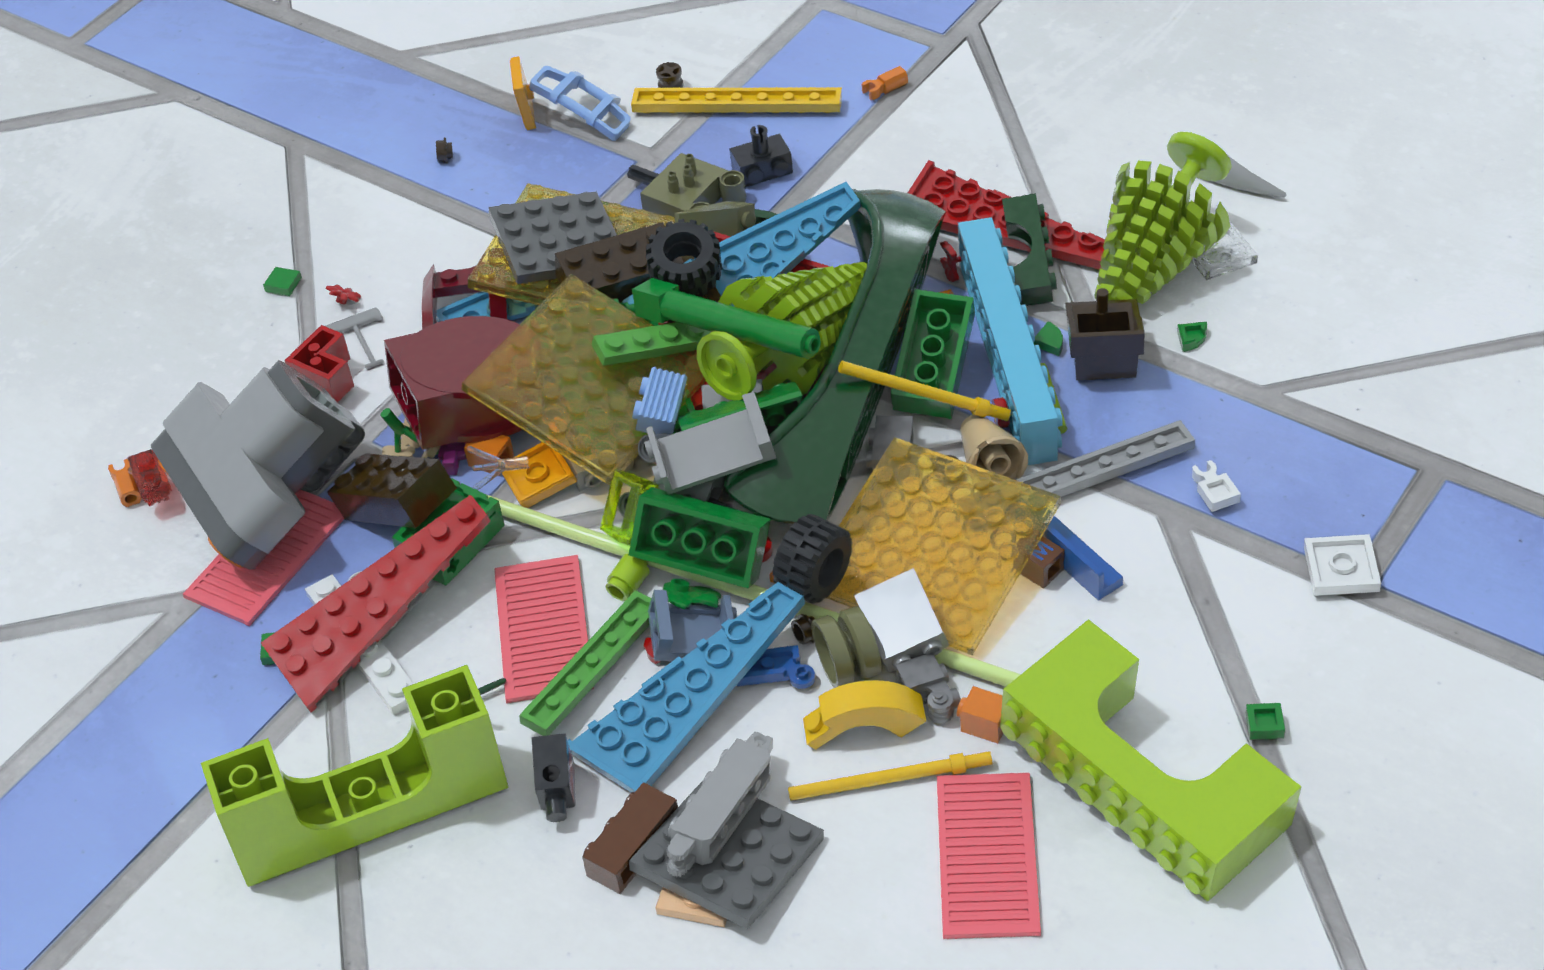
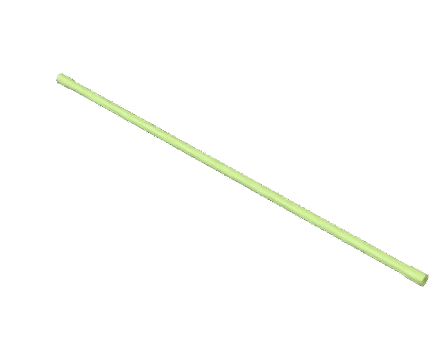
[486,494,1021,687]

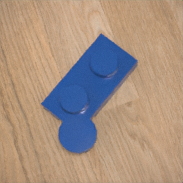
[737,645,815,689]

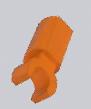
[861,66,908,100]
[108,459,141,507]

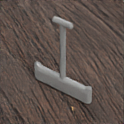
[326,307,384,370]

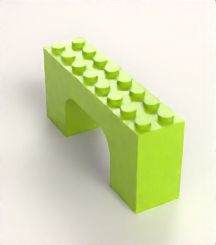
[1000,619,1302,901]
[200,665,509,887]

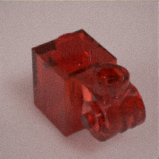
[127,449,172,507]

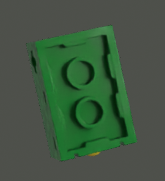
[392,478,505,586]

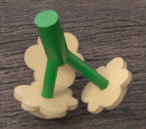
[380,408,440,459]

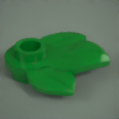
[663,578,722,609]

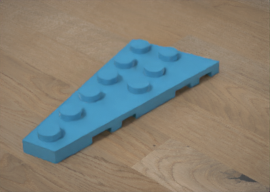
[694,182,861,307]

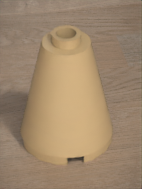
[960,415,1028,490]

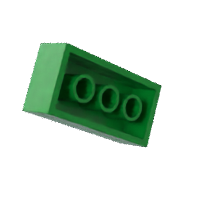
[890,289,975,419]
[628,487,771,589]

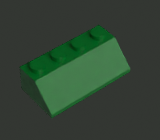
[677,381,803,434]

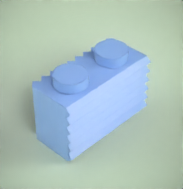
[632,367,687,435]

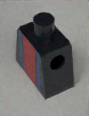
[531,733,576,822]

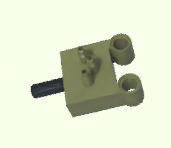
[627,153,746,224]

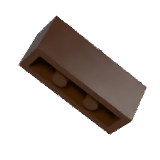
[582,782,678,894]

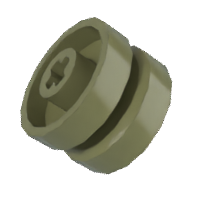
[811,606,882,688]

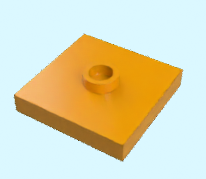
[510,56,536,130]
[498,438,577,508]

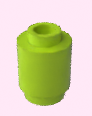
[605,554,650,601]

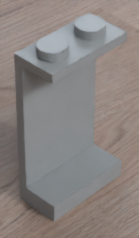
[644,391,776,495]

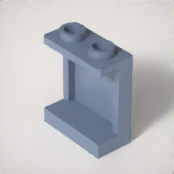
[648,590,737,661]

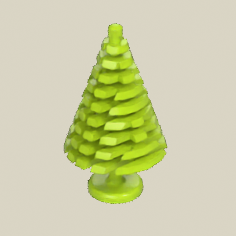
[1094,132,1232,304]
[697,262,867,400]

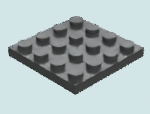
[489,191,617,284]
[629,779,824,929]

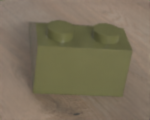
[675,201,756,262]

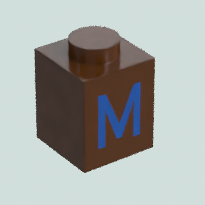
[1013,531,1065,589]

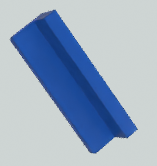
[1016,499,1123,601]

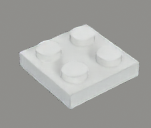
[1304,534,1381,596]

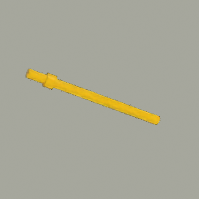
[838,361,1011,421]
[788,751,993,801]

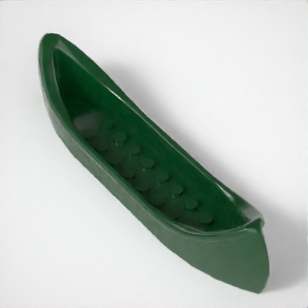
[723,189,946,524]

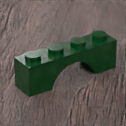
[1002,193,1057,306]

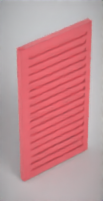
[183,489,344,626]
[494,555,594,703]
[937,773,1041,939]

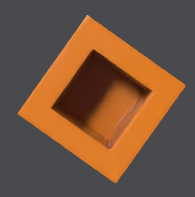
[464,435,514,476]
[957,686,1004,744]

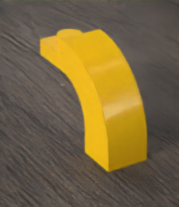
[803,680,926,750]

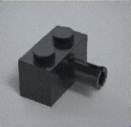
[729,125,793,187]

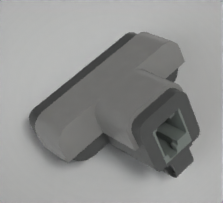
[150,360,365,570]

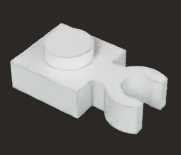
[1192,460,1241,512]

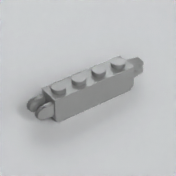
[667,731,773,877]

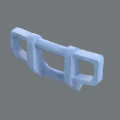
[529,66,631,141]

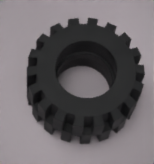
[646,219,722,296]
[773,514,852,604]

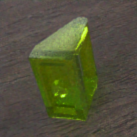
[600,469,659,545]

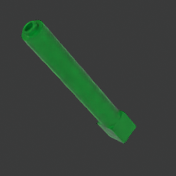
[632,278,821,359]

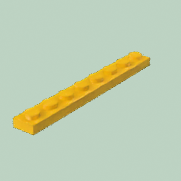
[631,87,842,113]

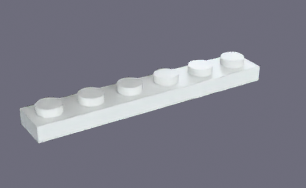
[305,574,414,715]

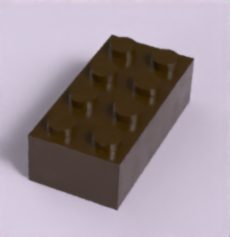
[555,222,684,308]
[327,453,457,528]

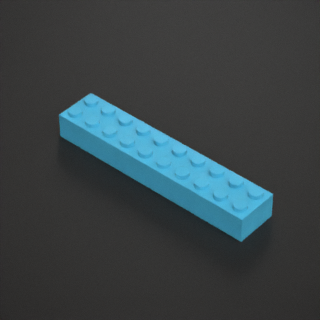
[958,217,1062,465]

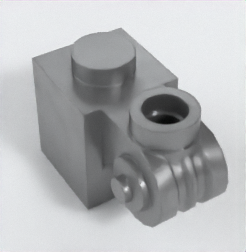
[895,652,961,724]

